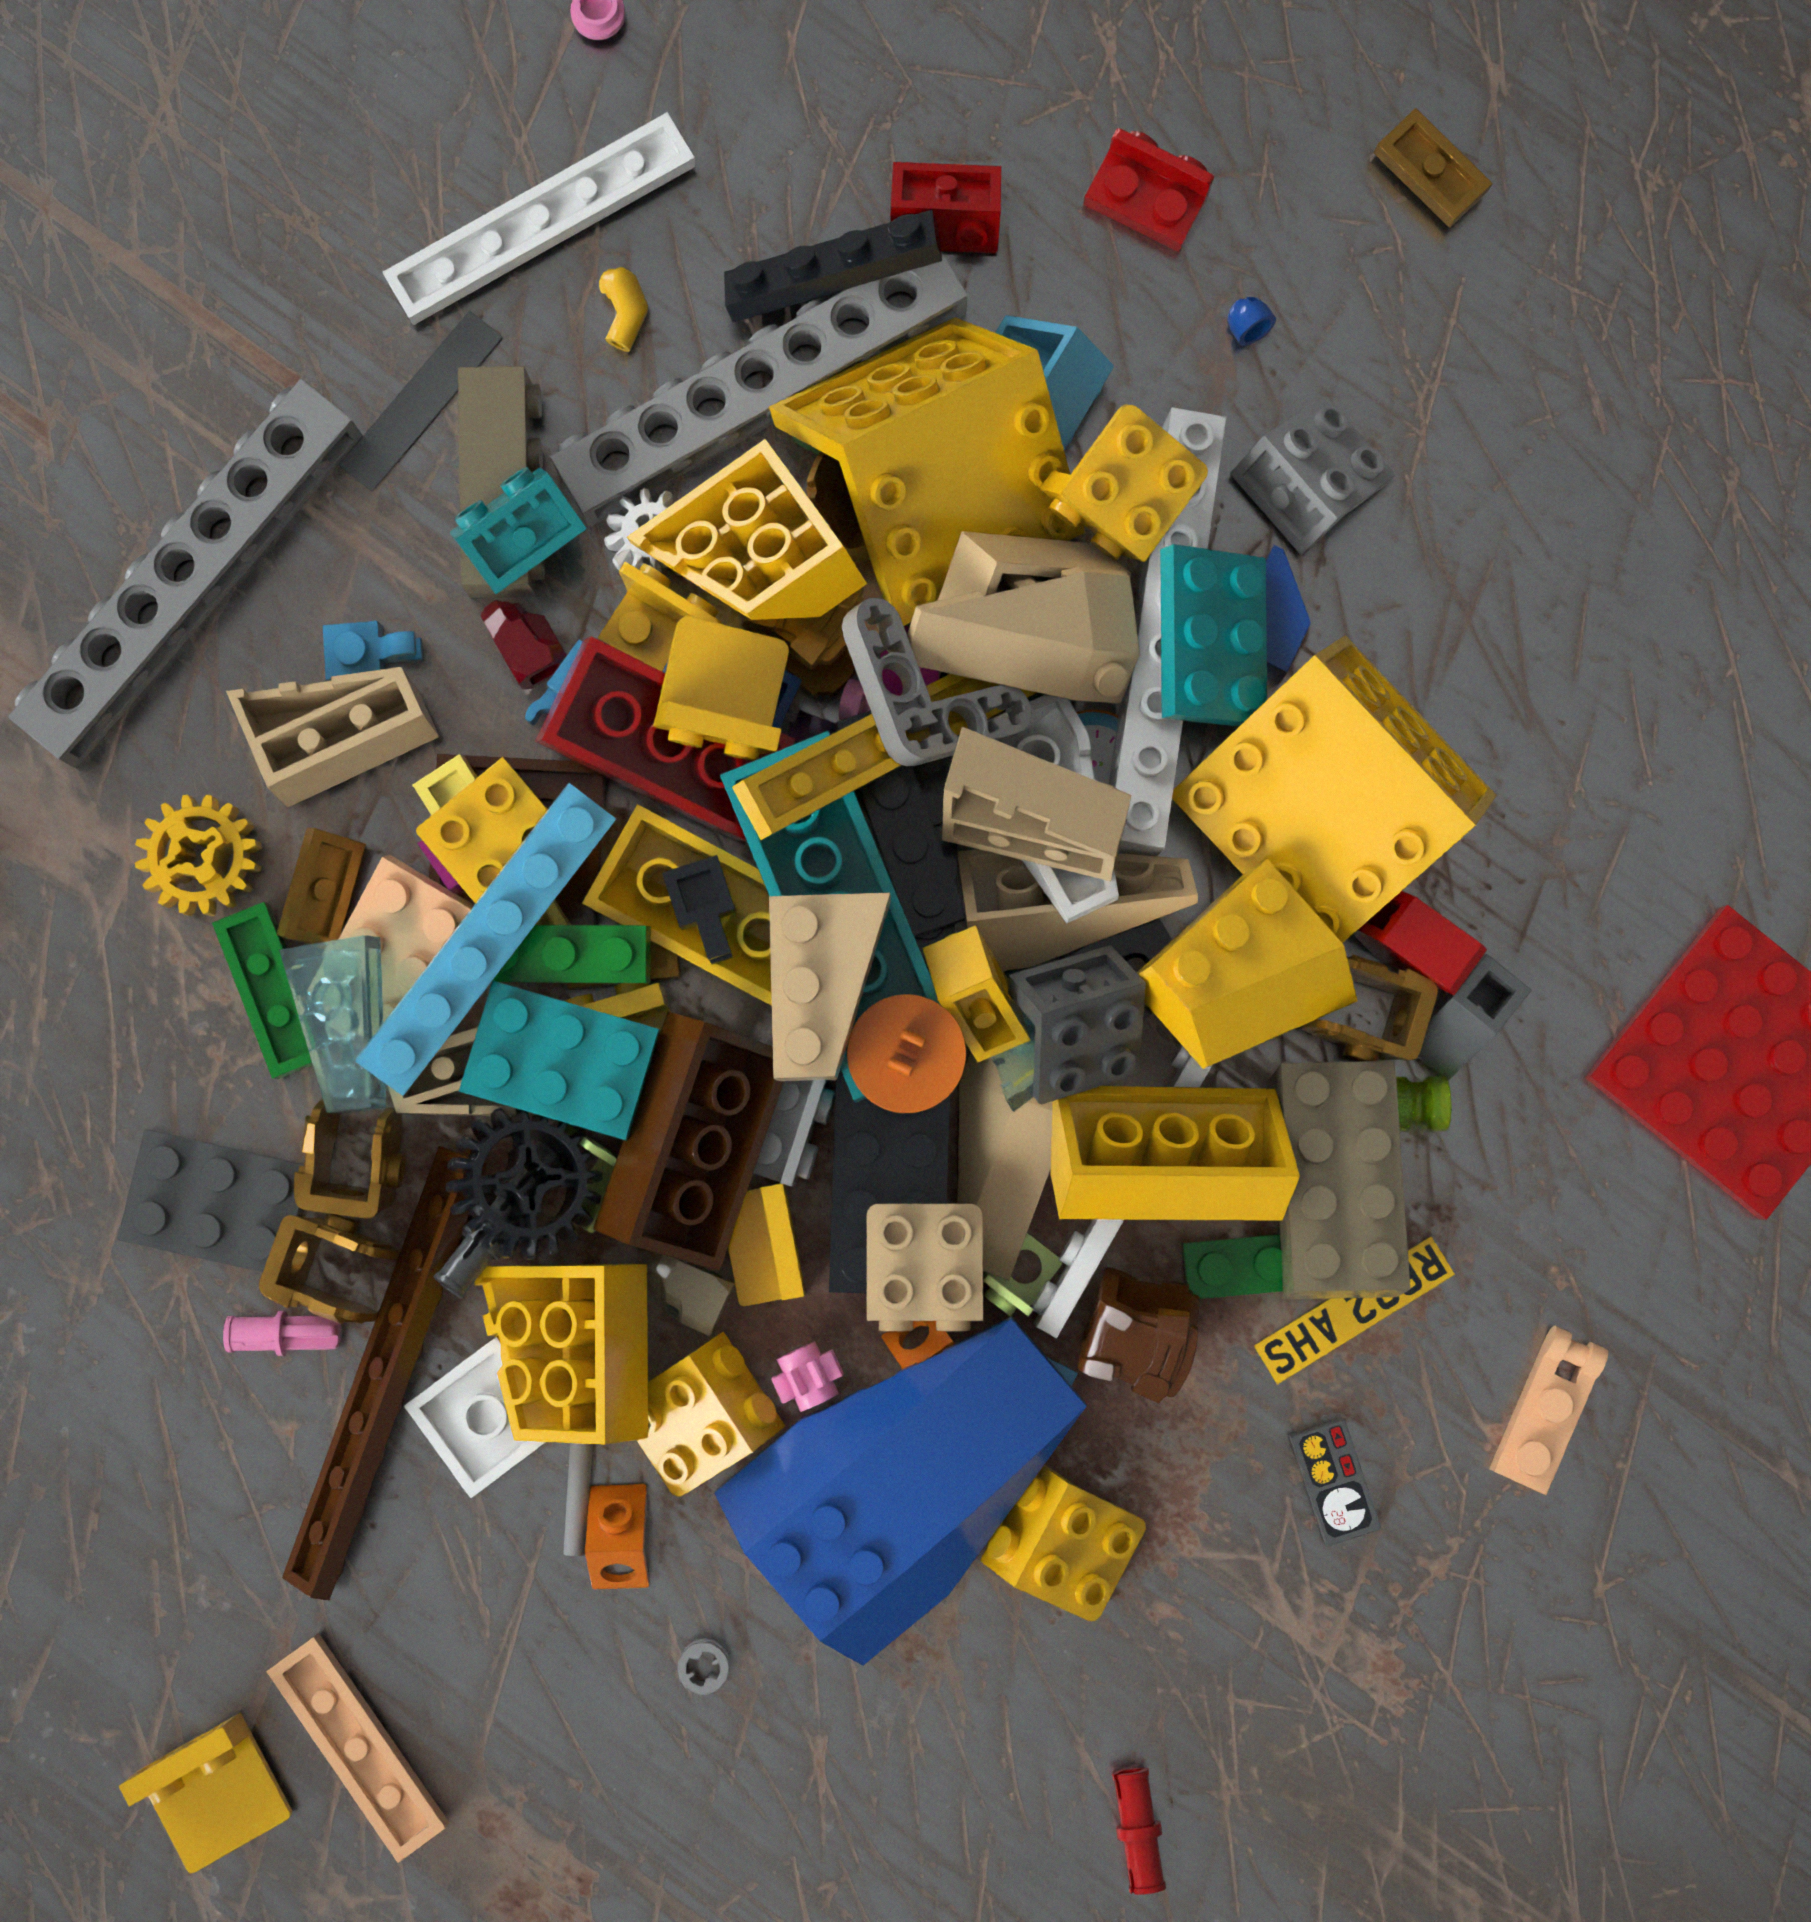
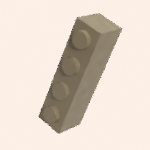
[458,366,545,599]

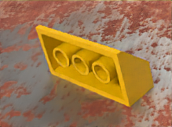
[582,804,772,1006]
[1050,1086,1300,1221]

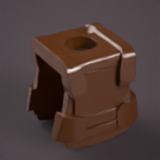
[1077,1267,1200,1404]

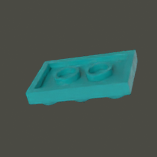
[1160,544,1267,726]
[458,981,661,1141]

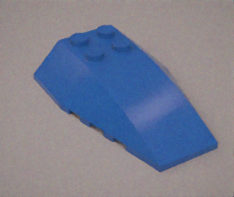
[714,1317,1087,1666]

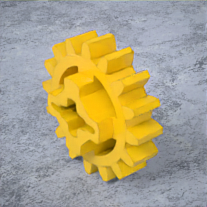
[135,794,262,916]

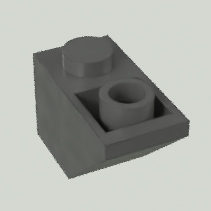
[1417,954,1532,1081]

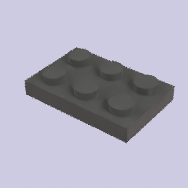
[117,1129,304,1272]

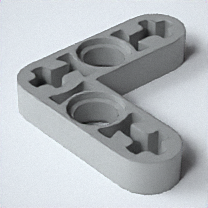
[842,598,1032,766]

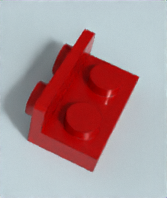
[1083,128,1214,252]
[890,162,1002,253]

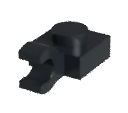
[662,855,736,965]

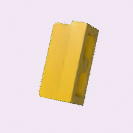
[728,1184,806,1306]

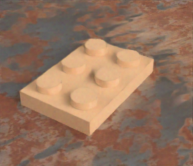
[306,855,474,1040]

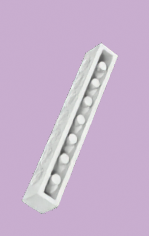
[1109,407,1226,856]

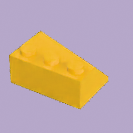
[626,439,867,620]
[1137,858,1358,1069]
[474,1264,648,1445]

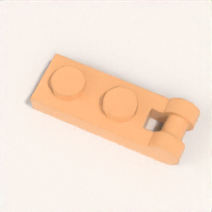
[1489,1325,1608,1495]

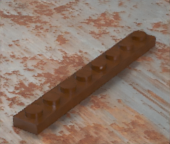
[282,1146,487,1601]

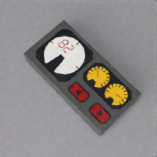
[1288,1418,1382,1547]

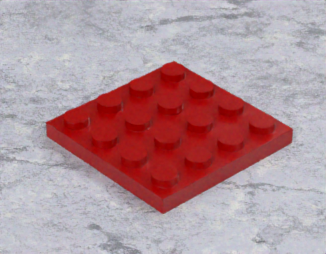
[1585,905,1811,1220]

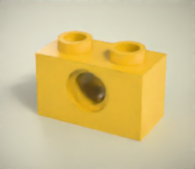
[922,925,1031,1062]

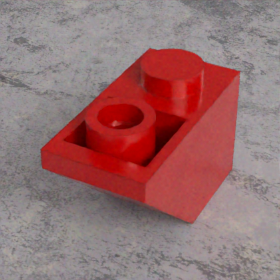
[1354,891,1487,995]

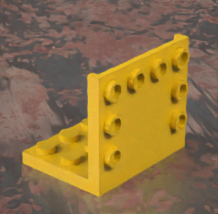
[769,317,1085,626]
[1172,635,1497,943]

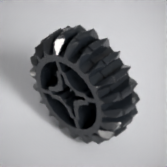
[445,1108,603,1260]

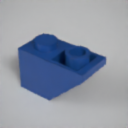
[1266,545,1311,683]

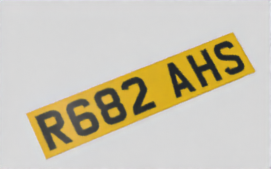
[1254,1236,1455,1385]

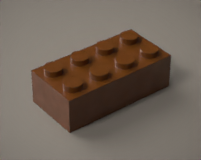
[593,1011,784,1271]

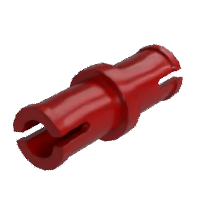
[1112,1767,1166,1895]

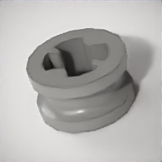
[677,1638,731,1695]

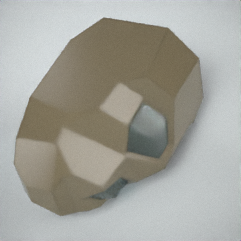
[646,1252,735,1336]

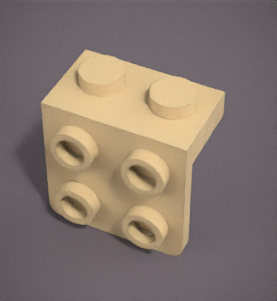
[867,1204,983,1331]

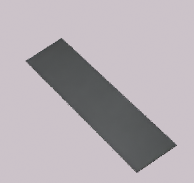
[339,310,503,492]

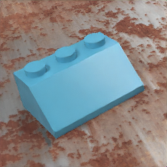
[995,315,1114,450]

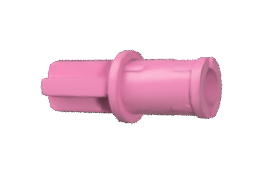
[223,1311,342,1356]

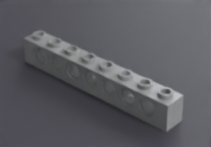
[550,252,968,528]
[8,379,363,769]

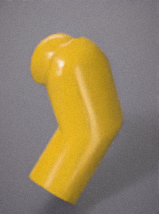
[599,267,648,352]

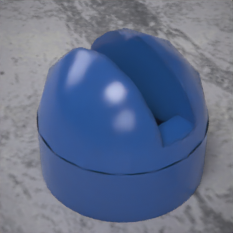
[1227,297,1276,346]

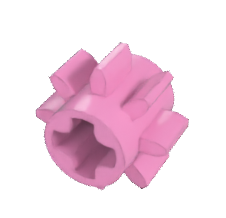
[771,1341,844,1412]

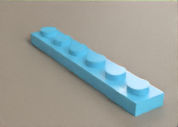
[355,783,616,1096]

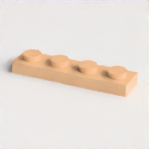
[266,1633,450,1863]

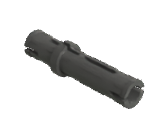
[433,1141,563,1299]

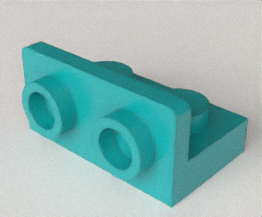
[450,467,587,594]

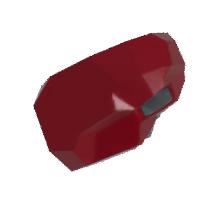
[480,600,567,690]

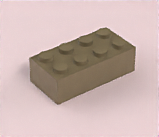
[1271,1061,1410,1299]

